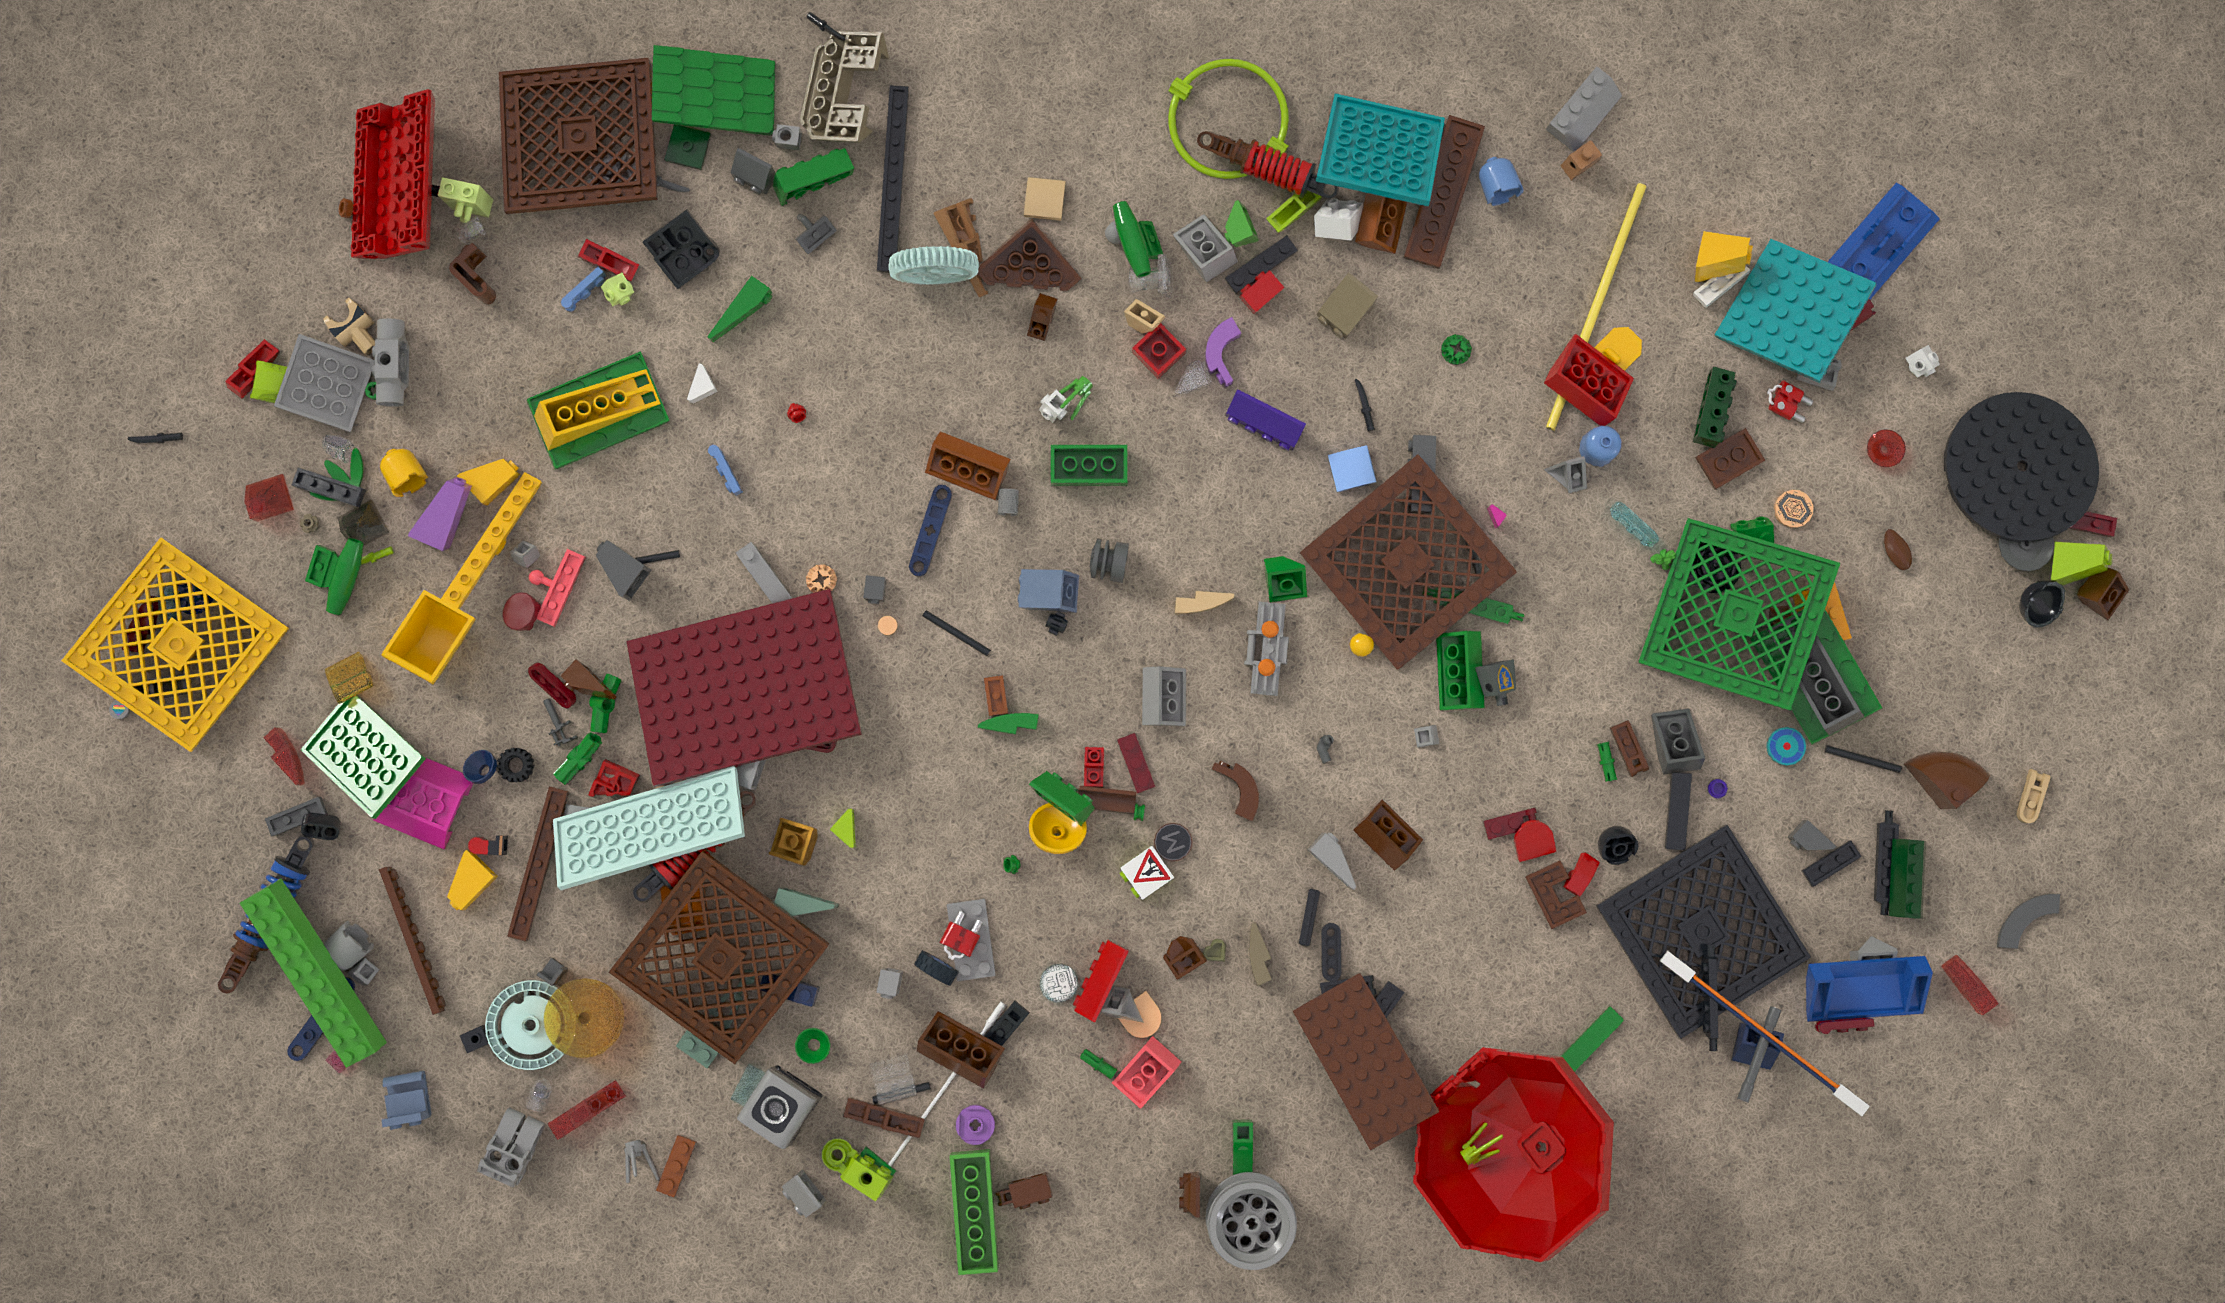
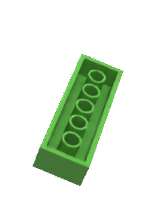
[950,1149,999,1275]

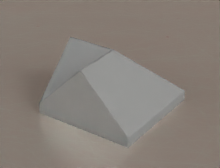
[1850,936,1898,961]

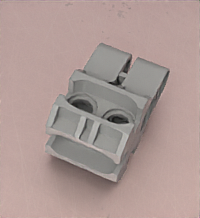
[477,1107,545,1187]

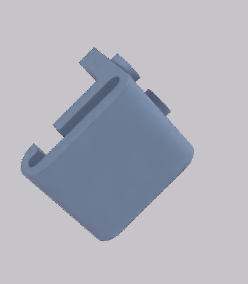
[381,1071,432,1130]

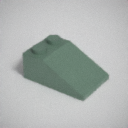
[774,887,839,916]

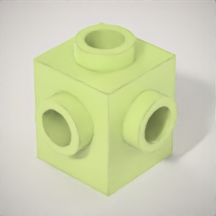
[601,273,634,306]

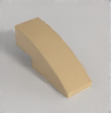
[1175,591,1234,614]

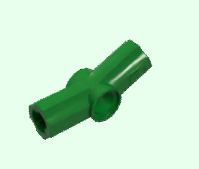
[589,673,622,733]
[553,732,602,785]

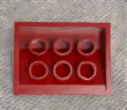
[1544,334,1634,426]

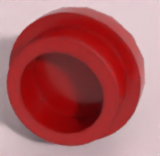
[787,403,806,423]

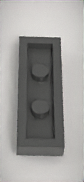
[265,797,328,837]

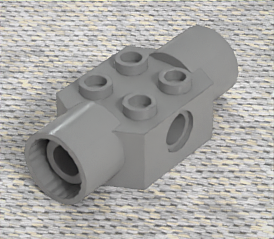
[372,318,409,407]

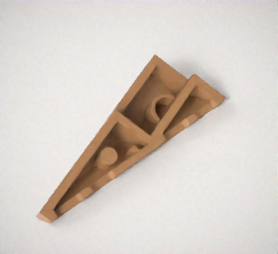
[933,198,988,297]

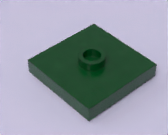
[664,124,711,170]

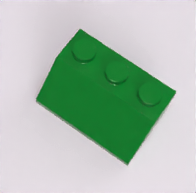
[1029,771,1095,826]

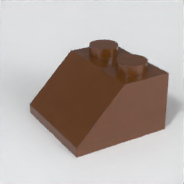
[2077,568,2129,621]

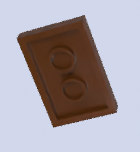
[1695,428,1766,490]

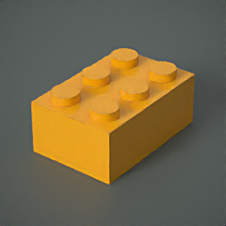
[1793,583,1852,640]

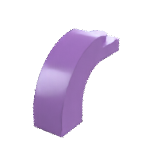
[1205,317,1241,387]

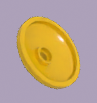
[1029,803,1087,854]

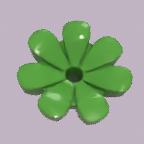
[1650,549,1676,570]

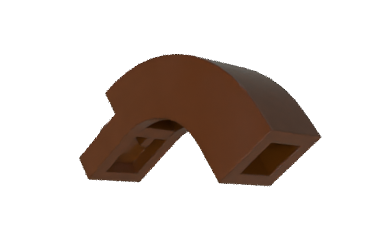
[1211,761,1259,821]

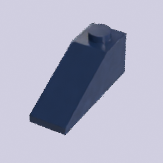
[760,974,820,1007]

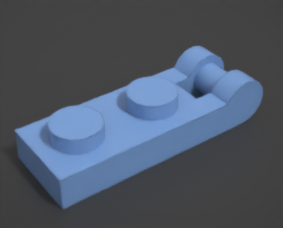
[561,267,607,312]
[708,445,743,496]

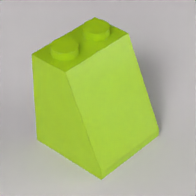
[2051,542,2112,585]

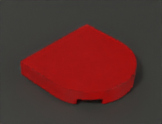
[1514,820,1557,862]

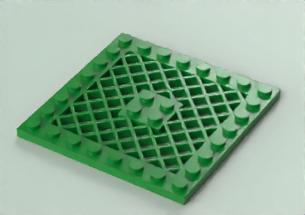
[1638,518,1841,711]

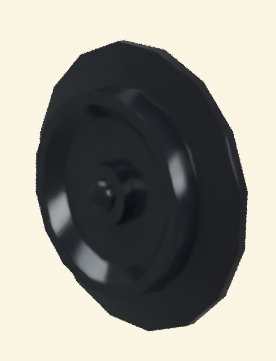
[1689,543,1741,593]

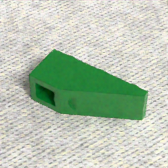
[1232,1120,1253,1175]

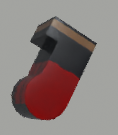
[468,835,508,855]

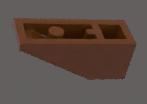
[561,659,617,700]

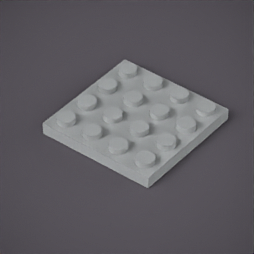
[274,334,375,433]

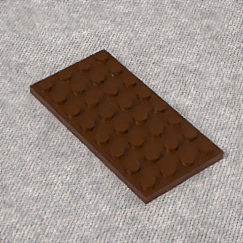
[1293,973,1439,1151]

